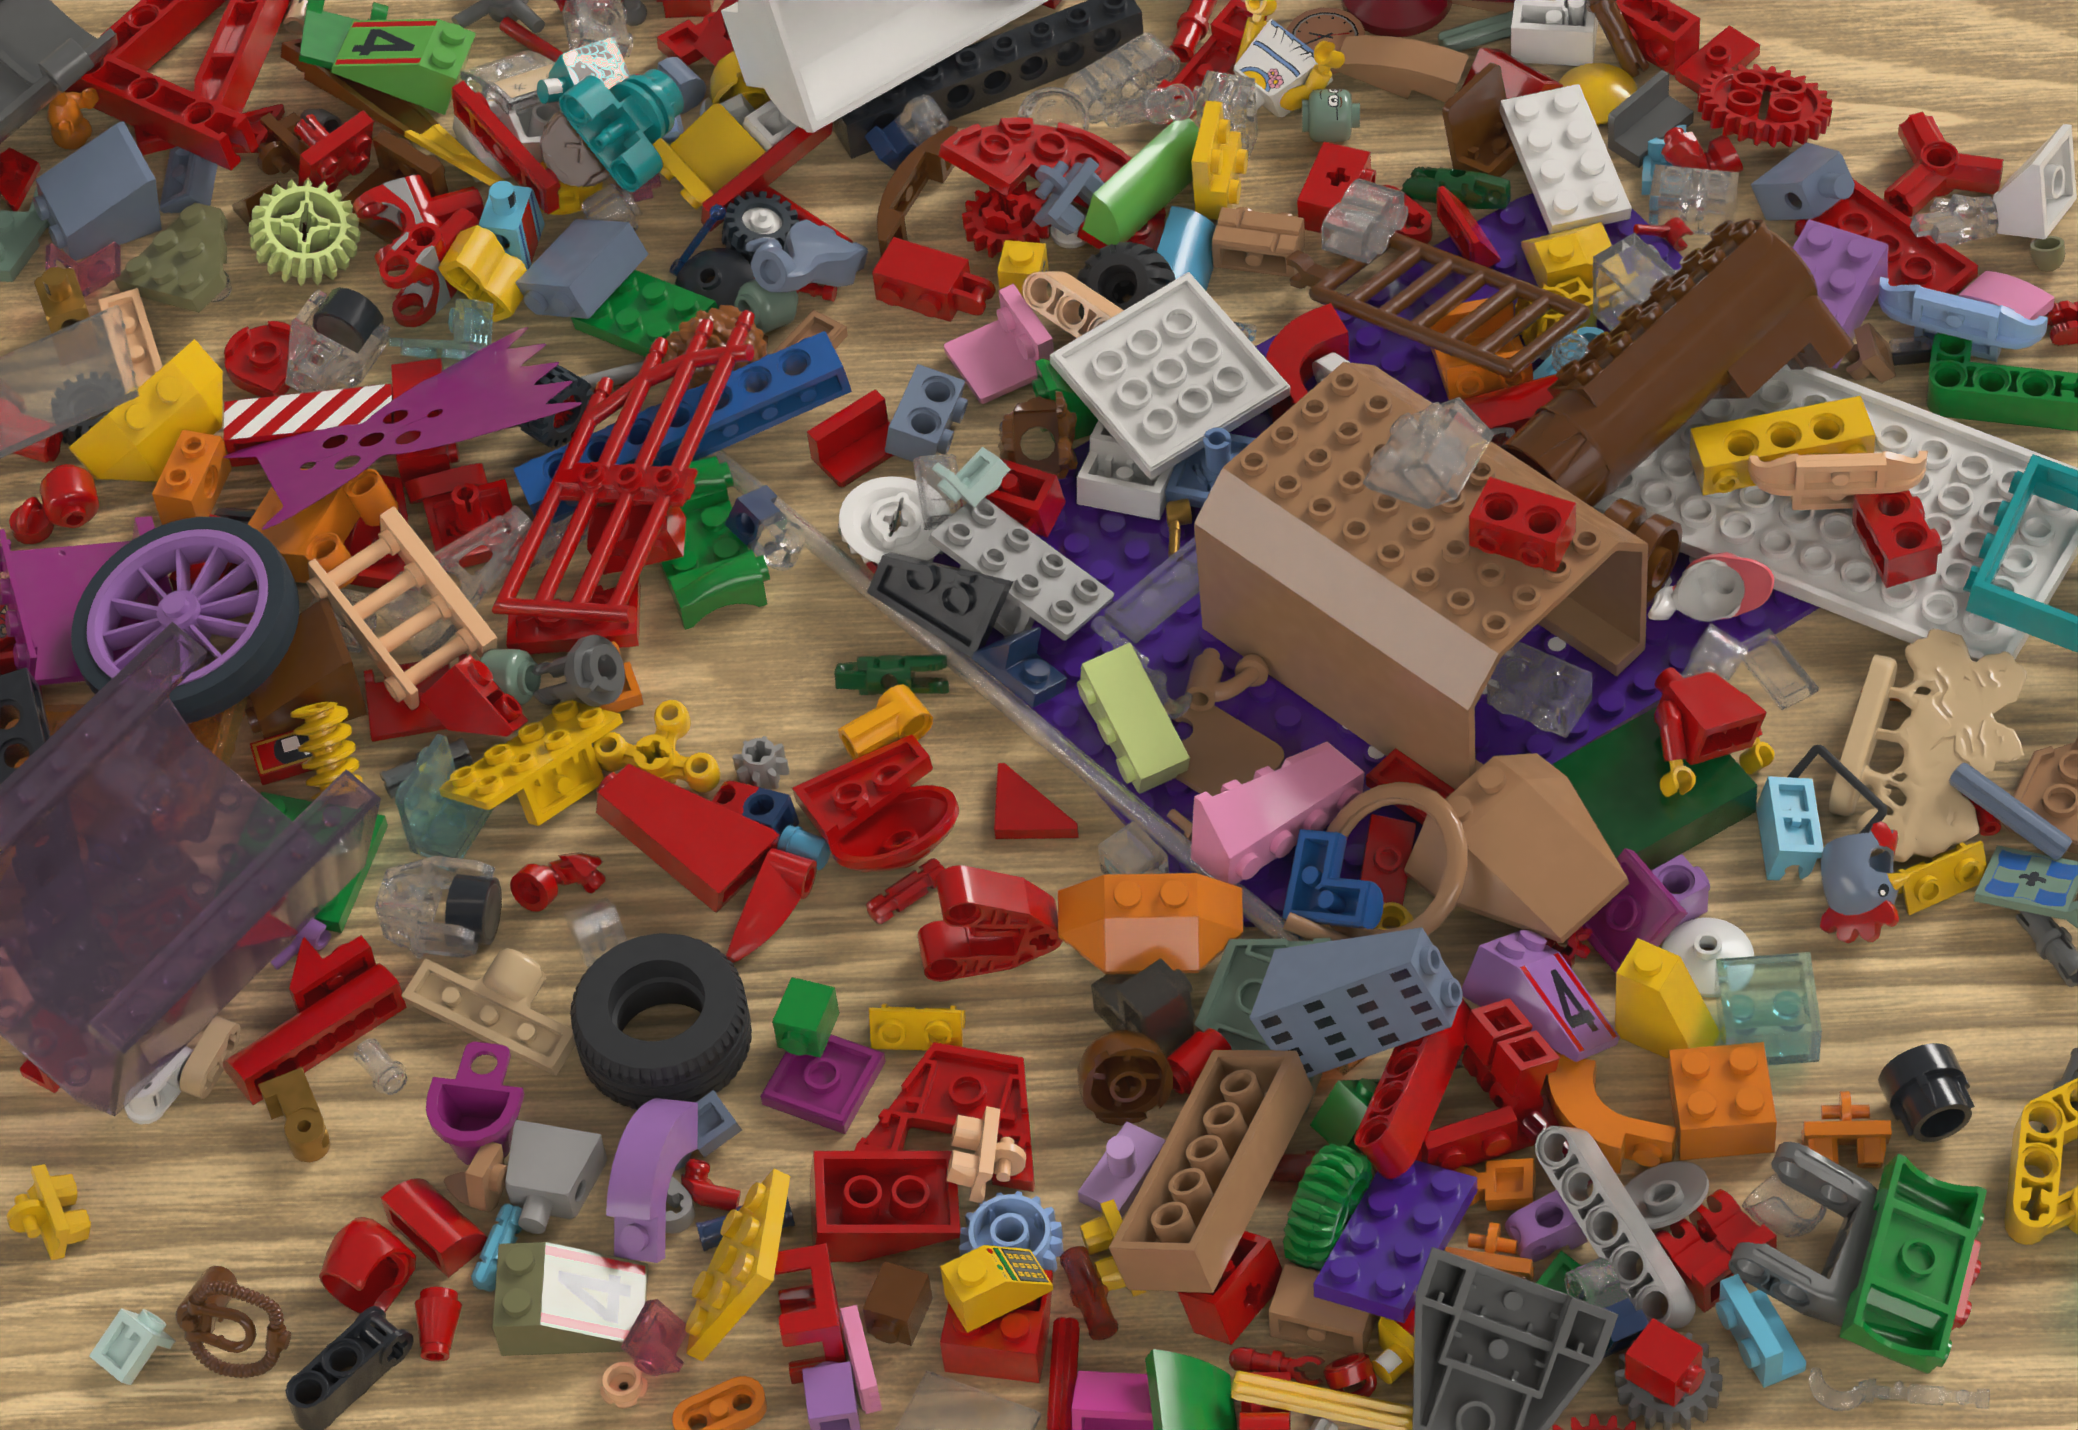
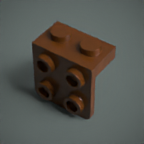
[1442,63,1519,178]
[341,129,449,244]

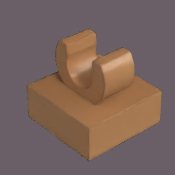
[1845,323,1896,384]

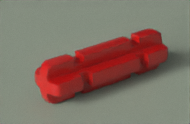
[866,858,945,925]

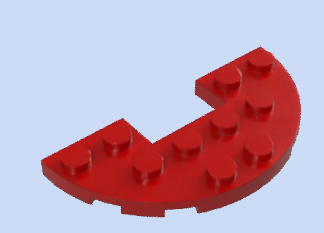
[938,117,1166,251]

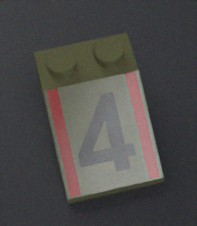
[492,1242,649,1356]

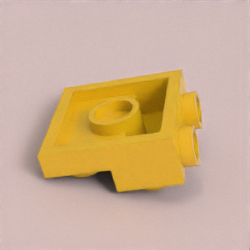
[1191,100,1248,220]

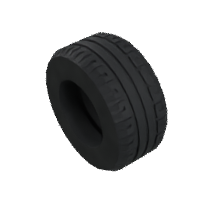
[570,933,752,1110]

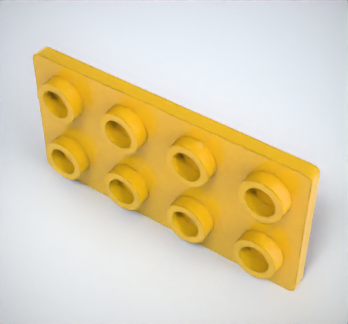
[438,700,623,826]

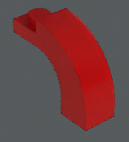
[1266,303,1350,423]

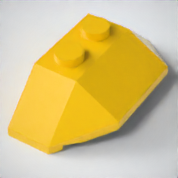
[68,339,223,482]

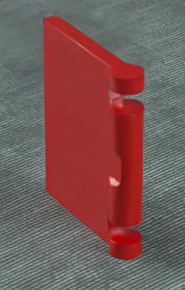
[363,653,468,742]

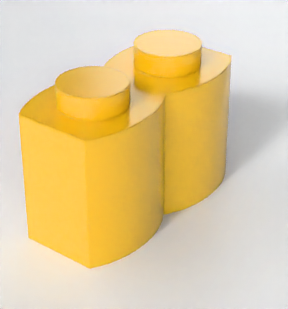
[438,225,527,322]

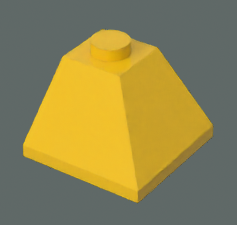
[1521,222,1625,289]

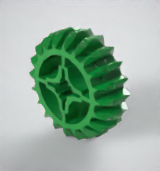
[1283,1143,1373,1271]

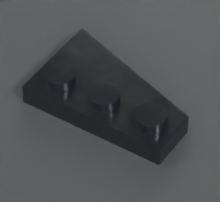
[867,552,1014,658]

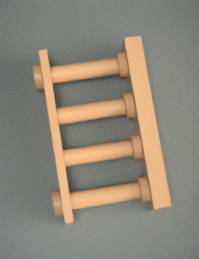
[307,506,497,710]

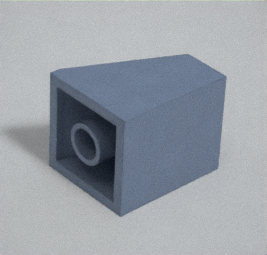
[33,121,162,263]

